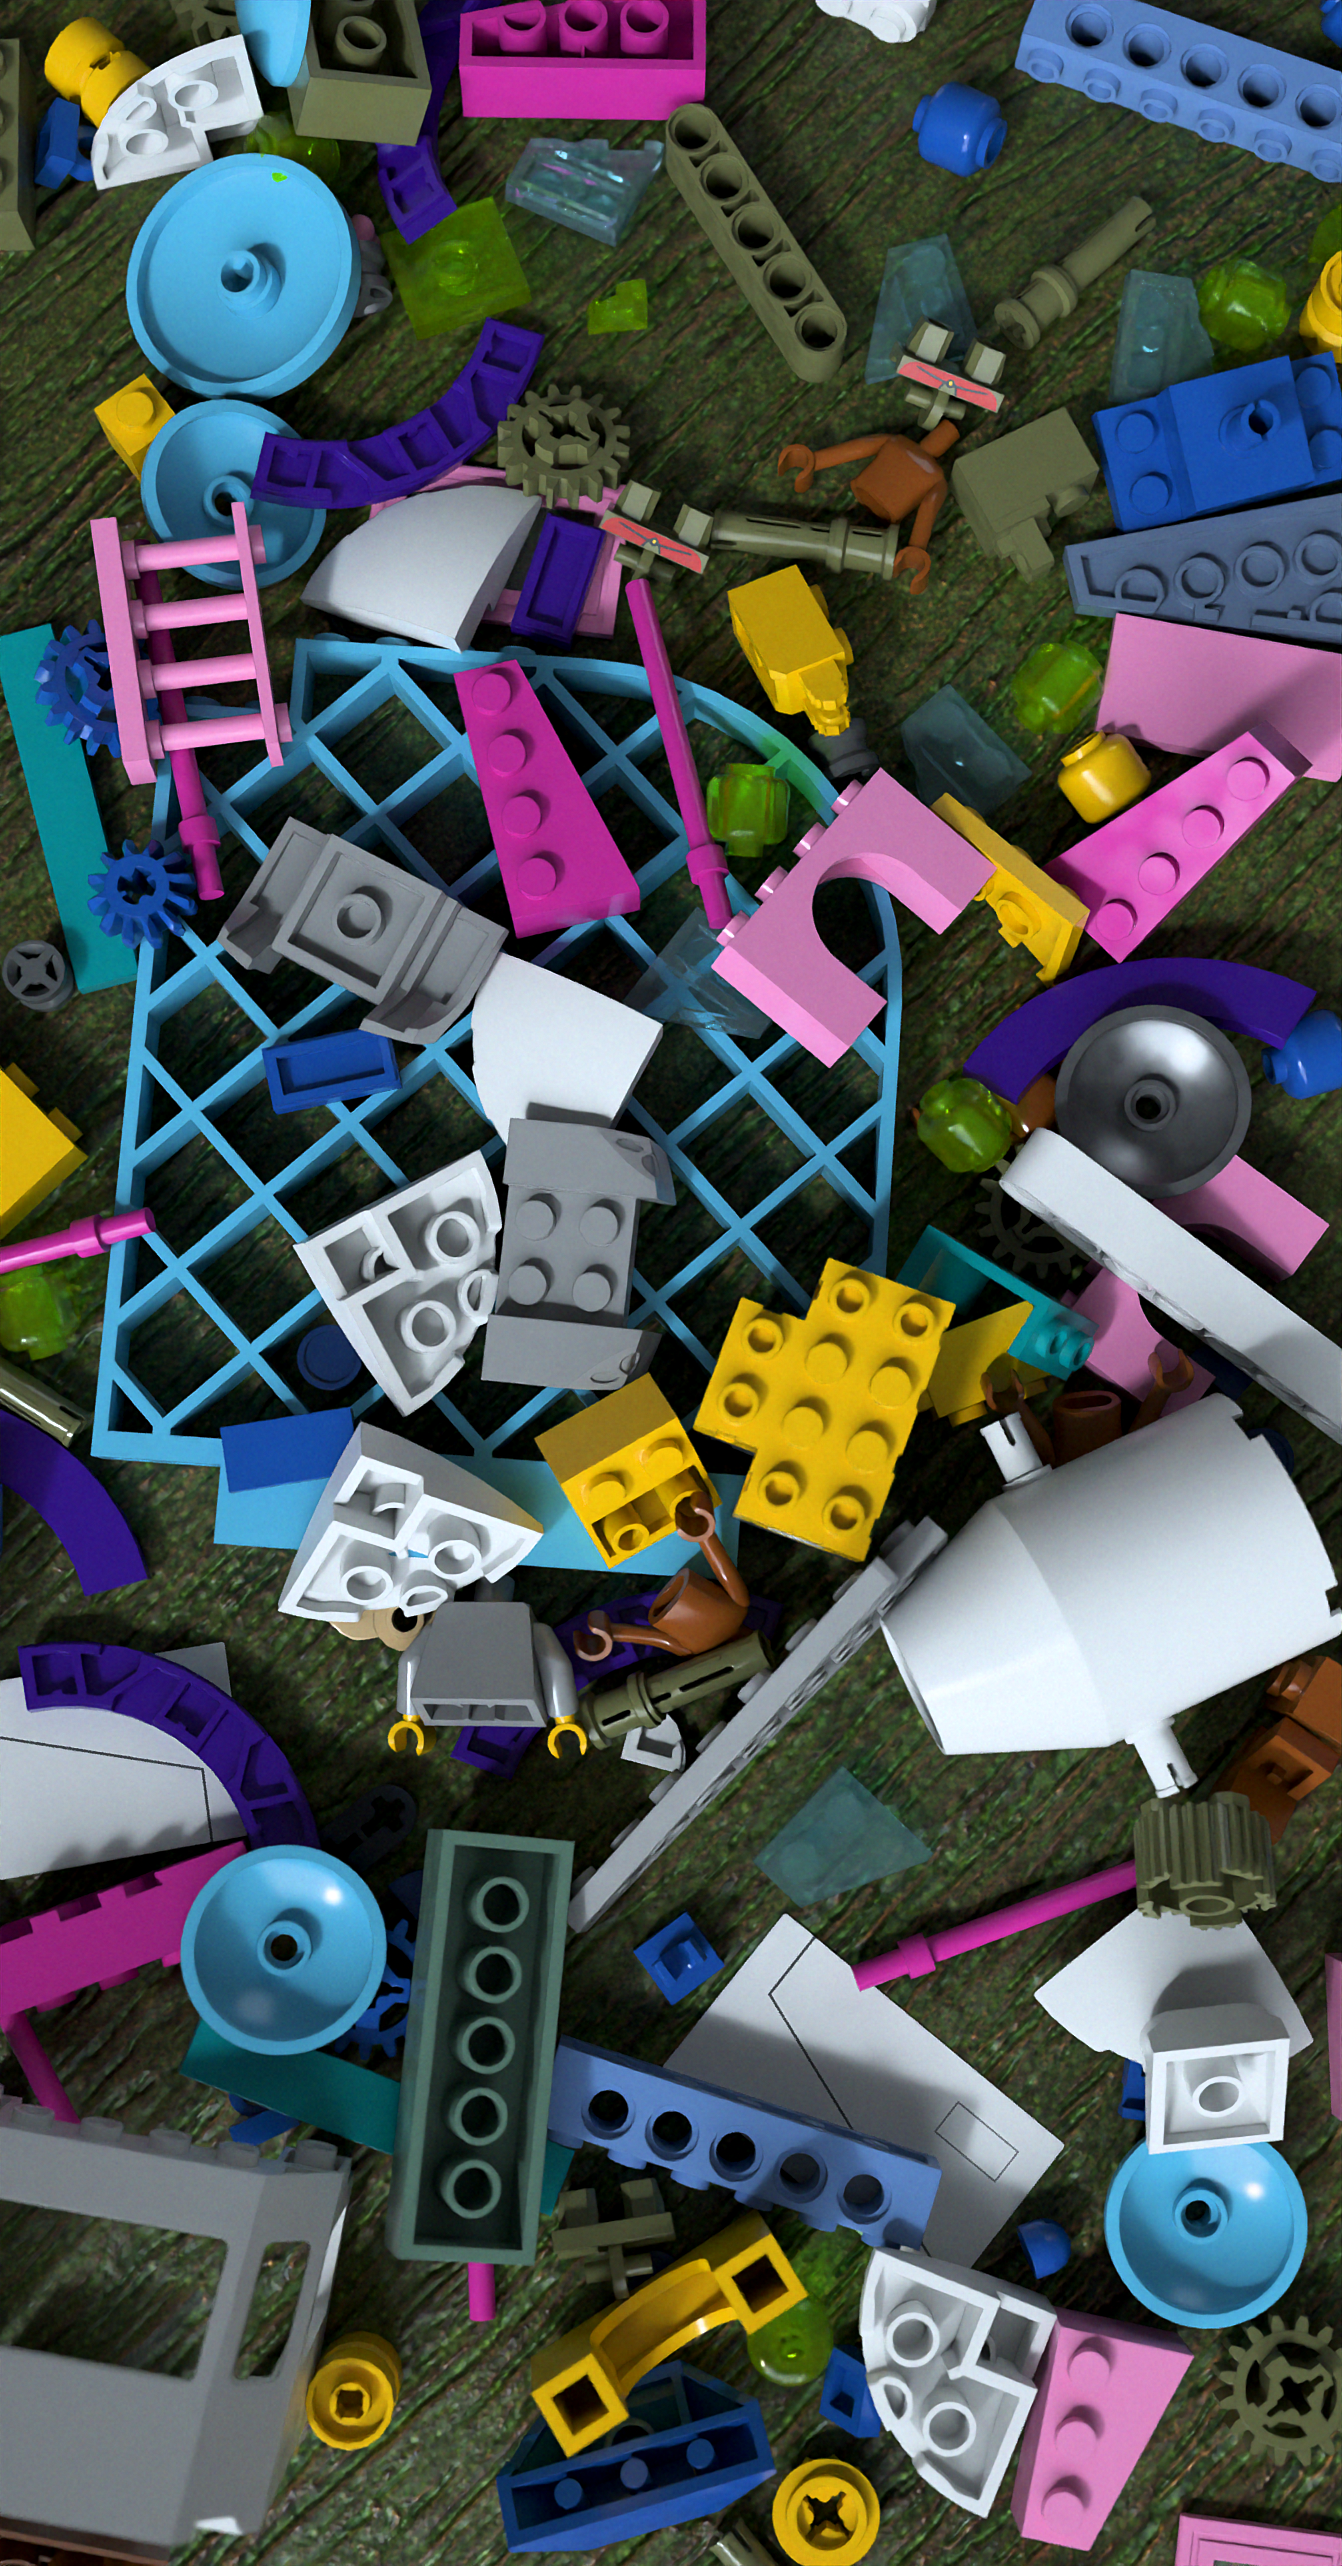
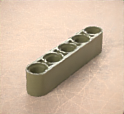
[665,103,847,383]

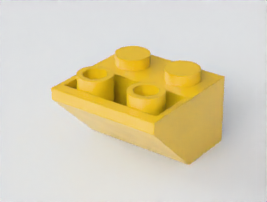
[534,1372,723,1569]

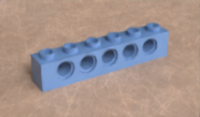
[1014,0,1342,183]
[546,2034,943,2251]

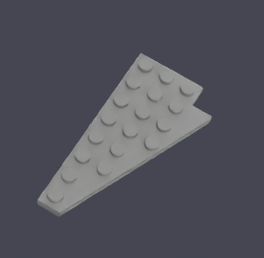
[567,1516,947,1933]

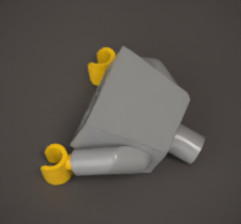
[388,1575,591,1758]

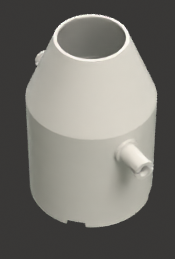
[880,1393,1342,1798]

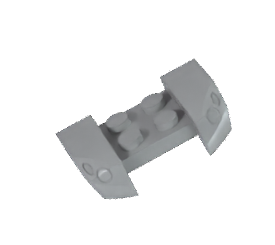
[216,816,509,1044]
[481,1118,676,1390]

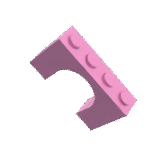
[711,768,997,1068]
[1059,1154,1329,1420]

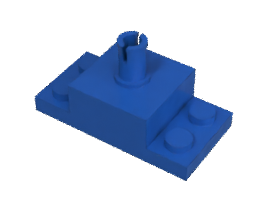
[1091,351,1342,536]

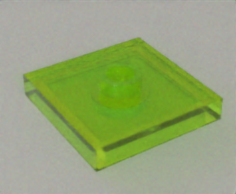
[378,196,532,342]

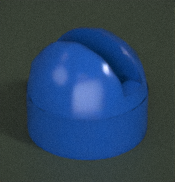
[1016,2218,1071,2279]

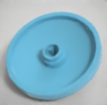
[126,153,362,403]

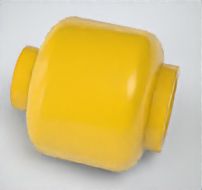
[1057,729,1152,824]

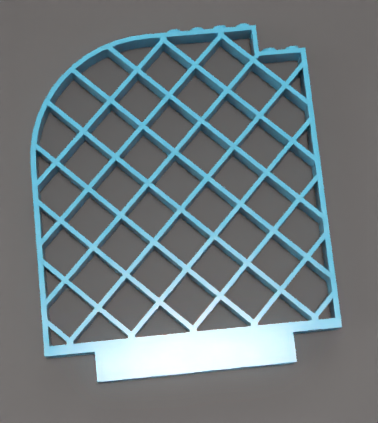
[91,633,902,1579]

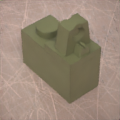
[948,406,1099,585]

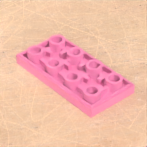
[1093,613,1342,782]

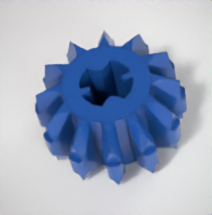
[87,839,198,949]

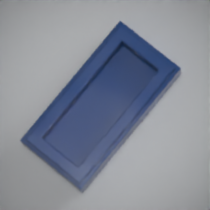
[261,1028,403,1115]
[220,1407,356,1493]

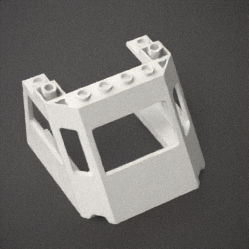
[0,2084,355,2546]

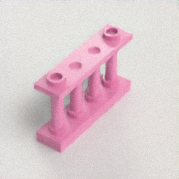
[90,501,293,785]

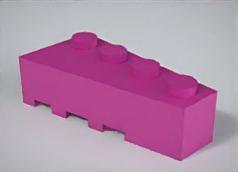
[453,659,641,939]

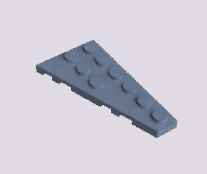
[1062,493,1342,645]

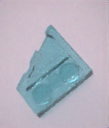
[505,138,664,247]
[864,233,979,385]
[1108,269,1215,403]
[901,683,1032,819]
[621,907,773,1039]
[752,1764,933,1908]

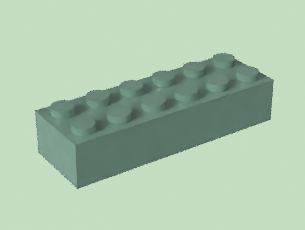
[383,1829,575,2266]

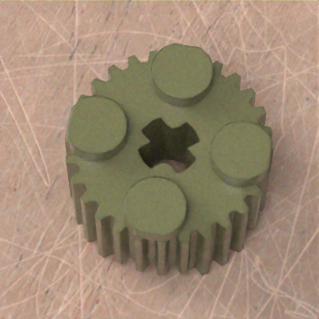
[1133,1792,1277,1930]

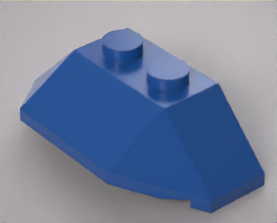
[495,2359,777,2552]

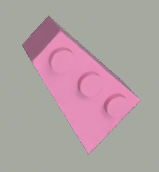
[1010,2306,1194,2551]

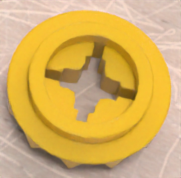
[772,2454,880,2566]

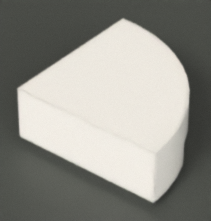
[621,1714,686,1772]

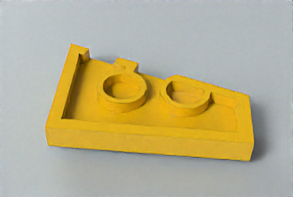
[929,792,1090,988]

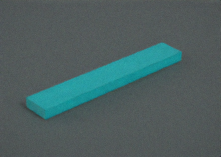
[0,623,139,994]
[177,2015,575,2216]

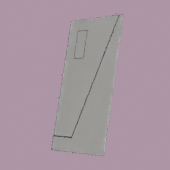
[0,1642,248,1880]
[663,1913,1064,2268]

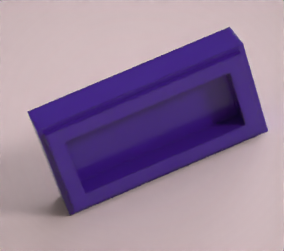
[510,513,607,651]

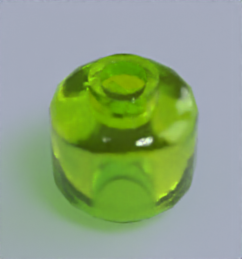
[244,111,340,186]
[1195,257,1291,352]
[1010,640,1103,736]
[706,763,790,858]
[917,1078,1012,1173]
[0,1262,82,1360]
[746,2288,834,2387]

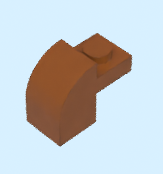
[1205,1716,1341,1846]

